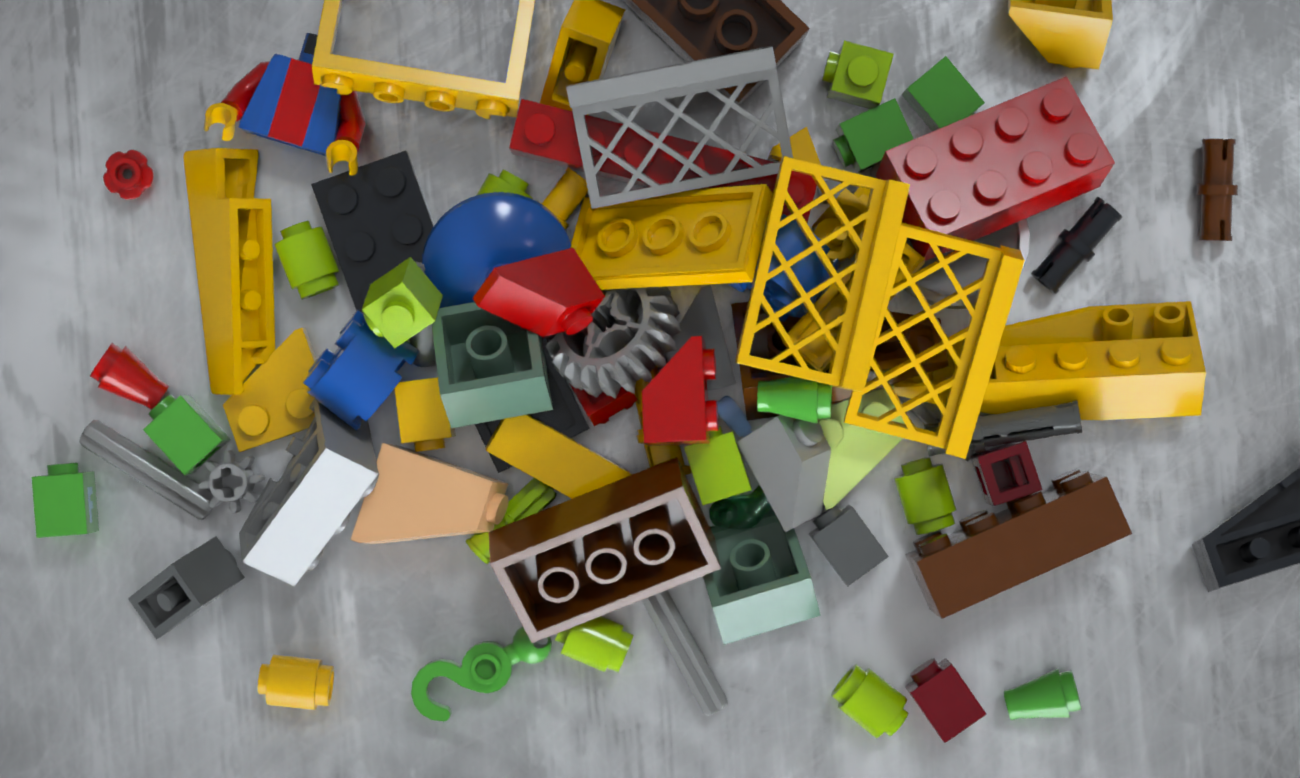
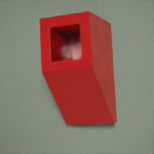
[642,336,719,446]

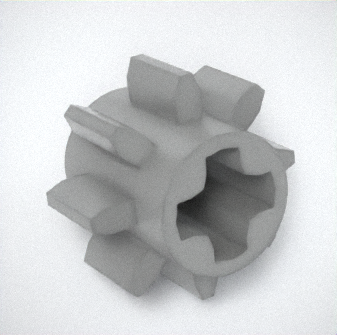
[198,450,265,514]

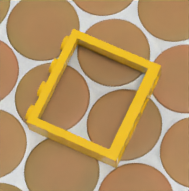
[312,0,536,119]

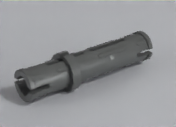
[924,400,1082,457]

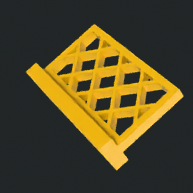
[735,156,910,392]
[844,222,1025,459]

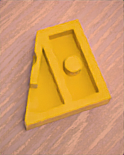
[223,327,316,452]

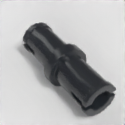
[1031,197,1122,294]

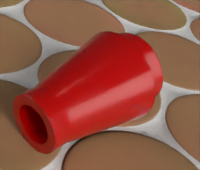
[90,343,169,410]

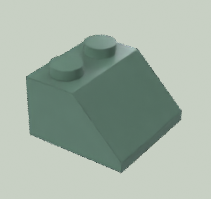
[703,509,821,645]

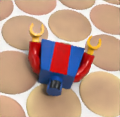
[204,33,366,175]

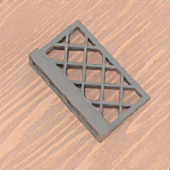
[566,46,793,209]

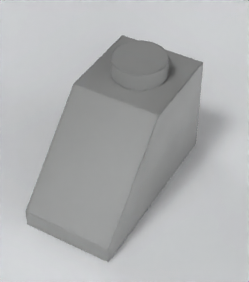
[737,415,831,532]

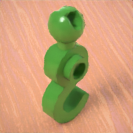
[411,626,552,722]

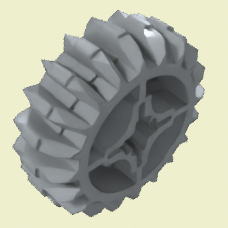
[545,287,682,399]

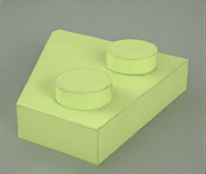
[818,385,905,510]

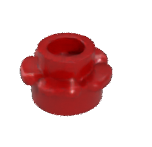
[103,150,153,200]

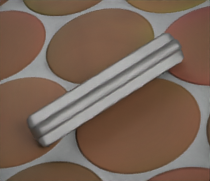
[79,420,214,520]
[642,590,728,715]

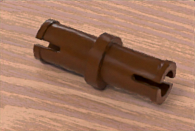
[1196,139,1238,241]

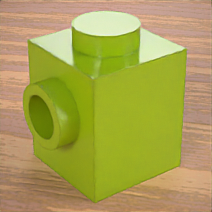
[822,40,894,109]
[362,257,443,348]
[684,425,753,506]

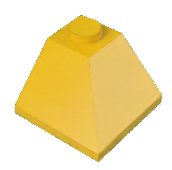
[1008,0,1113,70]

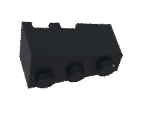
[1192,466,1300,592]

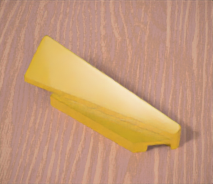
[183,148,275,395]

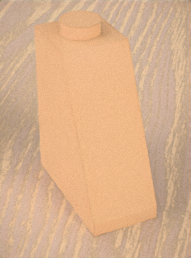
[350,443,509,544]

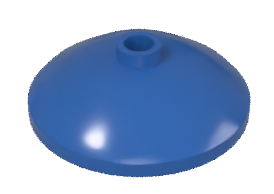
[422,192,571,308]

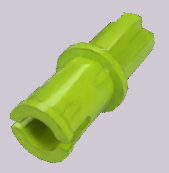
[465,478,556,564]

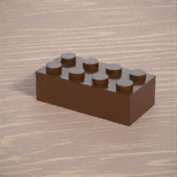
[622,0,810,105]
[489,457,721,643]
[905,469,1132,619]

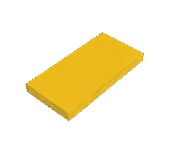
[570,184,773,290]

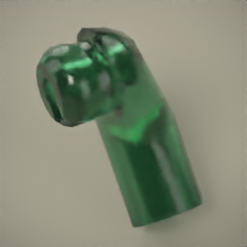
[709,485,772,529]

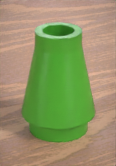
[757,377,832,424]
[1004,668,1082,720]

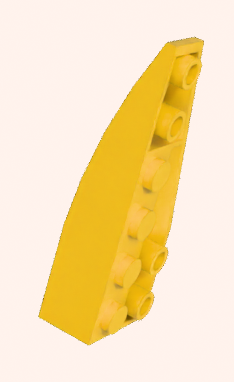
[893,301,1206,420]

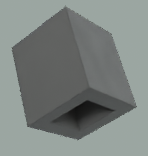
[809,504,889,587]

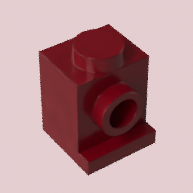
[970,441,1043,506]

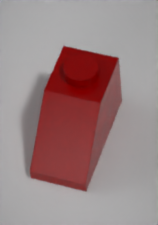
[473,248,605,337]

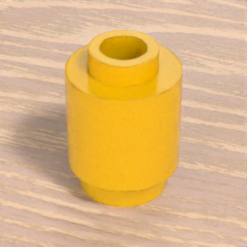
[258,654,334,710]

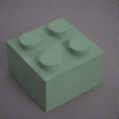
[432,302,553,428]

